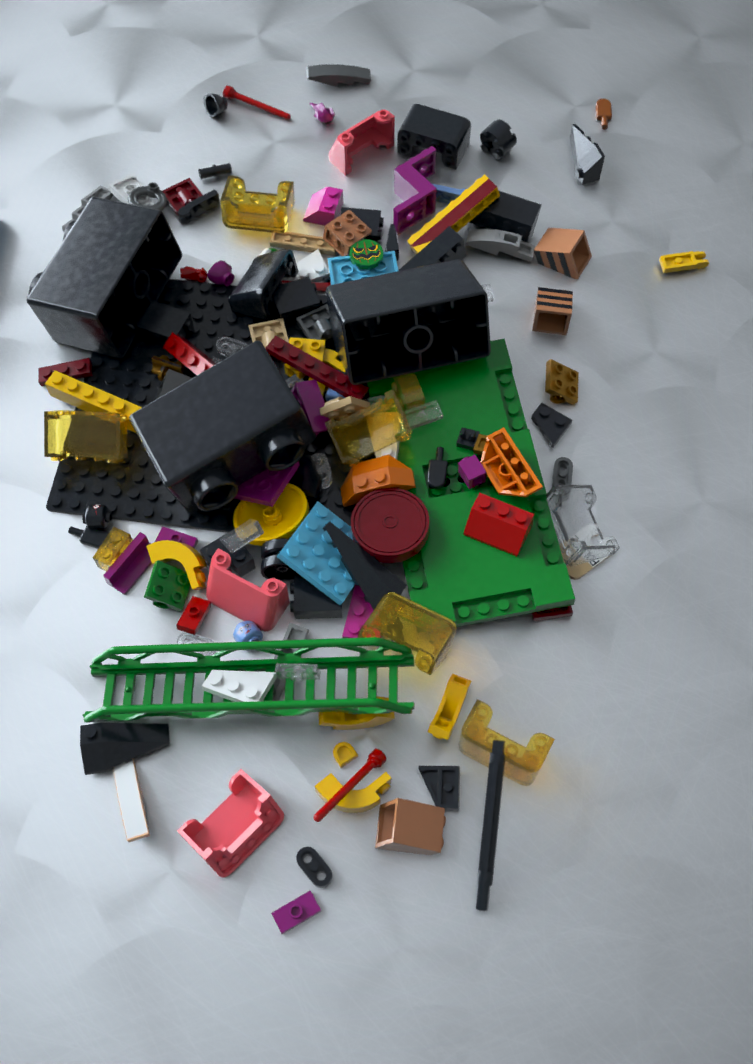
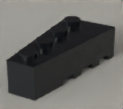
[399,226,467,271]

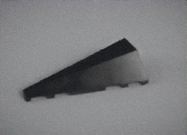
[322,522,407,618]

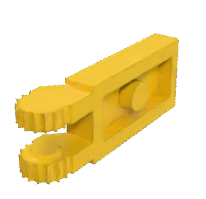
[659,251,709,273]

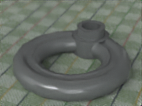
[128,182,167,211]

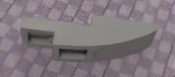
[466,229,535,262]

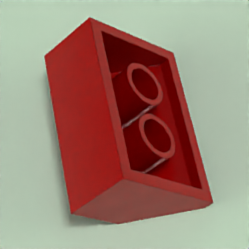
[463,492,534,557]

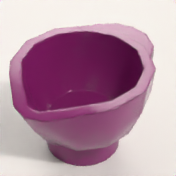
[207,260,235,286]

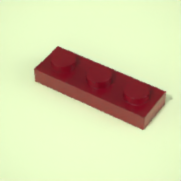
[38,358,92,386]

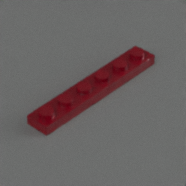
[266,335,369,400]

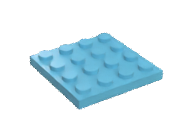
[328,251,398,285]
[276,501,355,605]

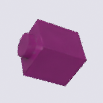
[458,455,486,489]

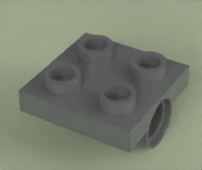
[296,304,333,341]

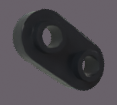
[296,847,333,888]

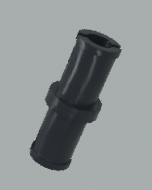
[198,163,232,180]

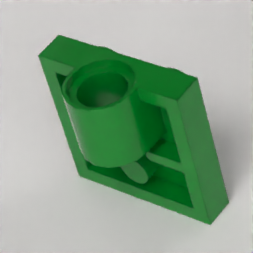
[144,560,190,612]

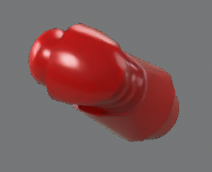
[180,266,207,283]

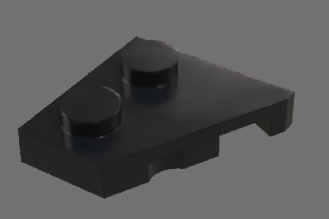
[531,402,572,448]
[419,766,460,811]

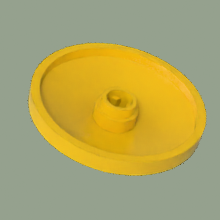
[233,483,309,546]

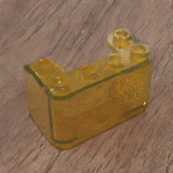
[220,176,295,233]
[44,410,127,463]
[458,699,555,786]

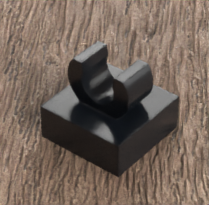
[456,427,480,451]

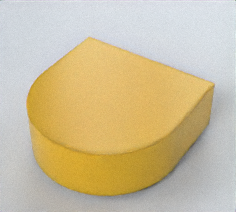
[333,742,358,768]

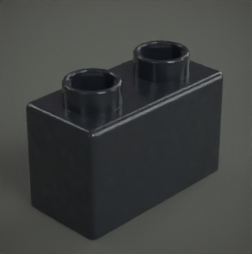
[26,197,182,359]
[326,259,491,385]
[129,341,316,513]

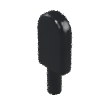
[427,447,448,489]
[68,526,113,550]

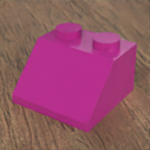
[303,186,343,226]

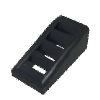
[385,224,399,261]

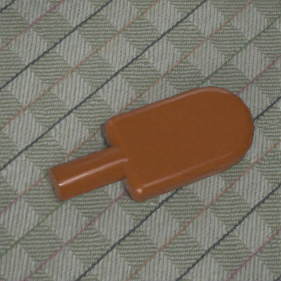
[595,98,612,129]

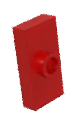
[176,596,211,635]

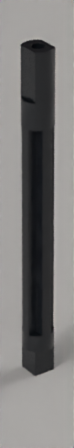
[476,739,506,911]

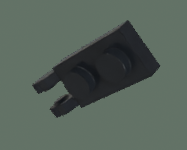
[178,189,220,224]

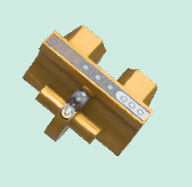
[152,355,185,381]

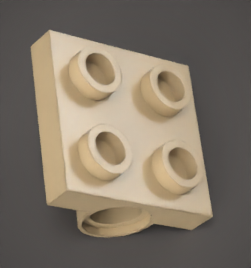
[249,318,289,355]
[319,396,371,422]

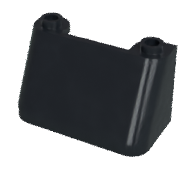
[228,249,299,320]

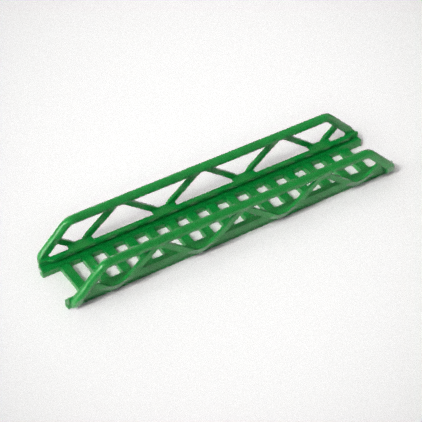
[82,637,415,722]

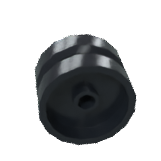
[261,538,299,582]

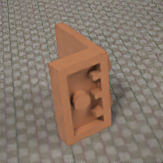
[323,210,372,256]

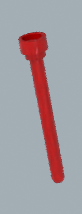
[223,85,291,120]
[313,749,387,822]

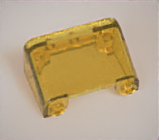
[325,389,413,467]
[357,592,457,675]

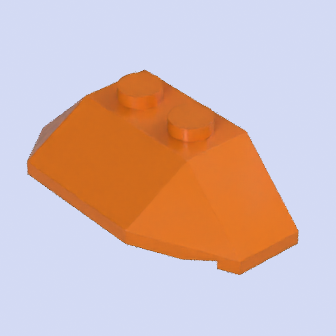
[480,428,543,497]
[341,454,416,507]

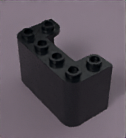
[397,104,471,170]

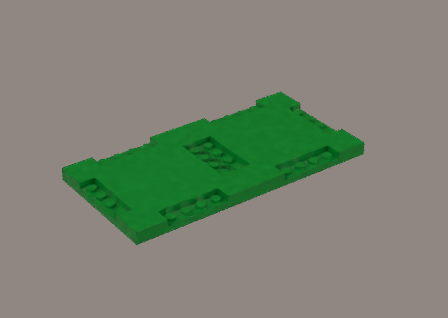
[367,338,575,634]

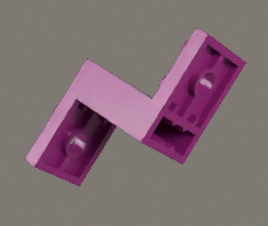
[393,146,437,236]

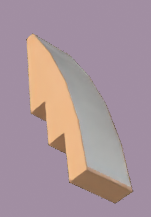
[113,758,150,842]

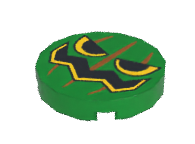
[350,239,383,269]

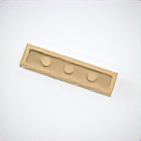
[270,230,336,256]

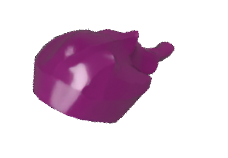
[309,103,335,123]

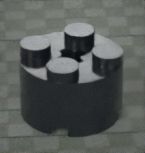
[480,119,517,160]

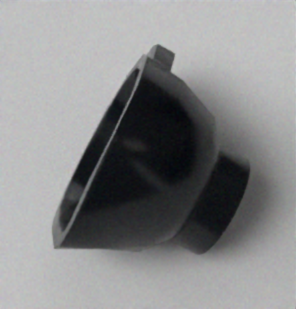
[203,93,228,117]

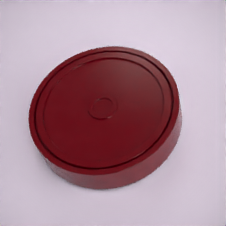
[351,488,429,563]

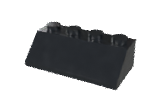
[469,190,541,242]

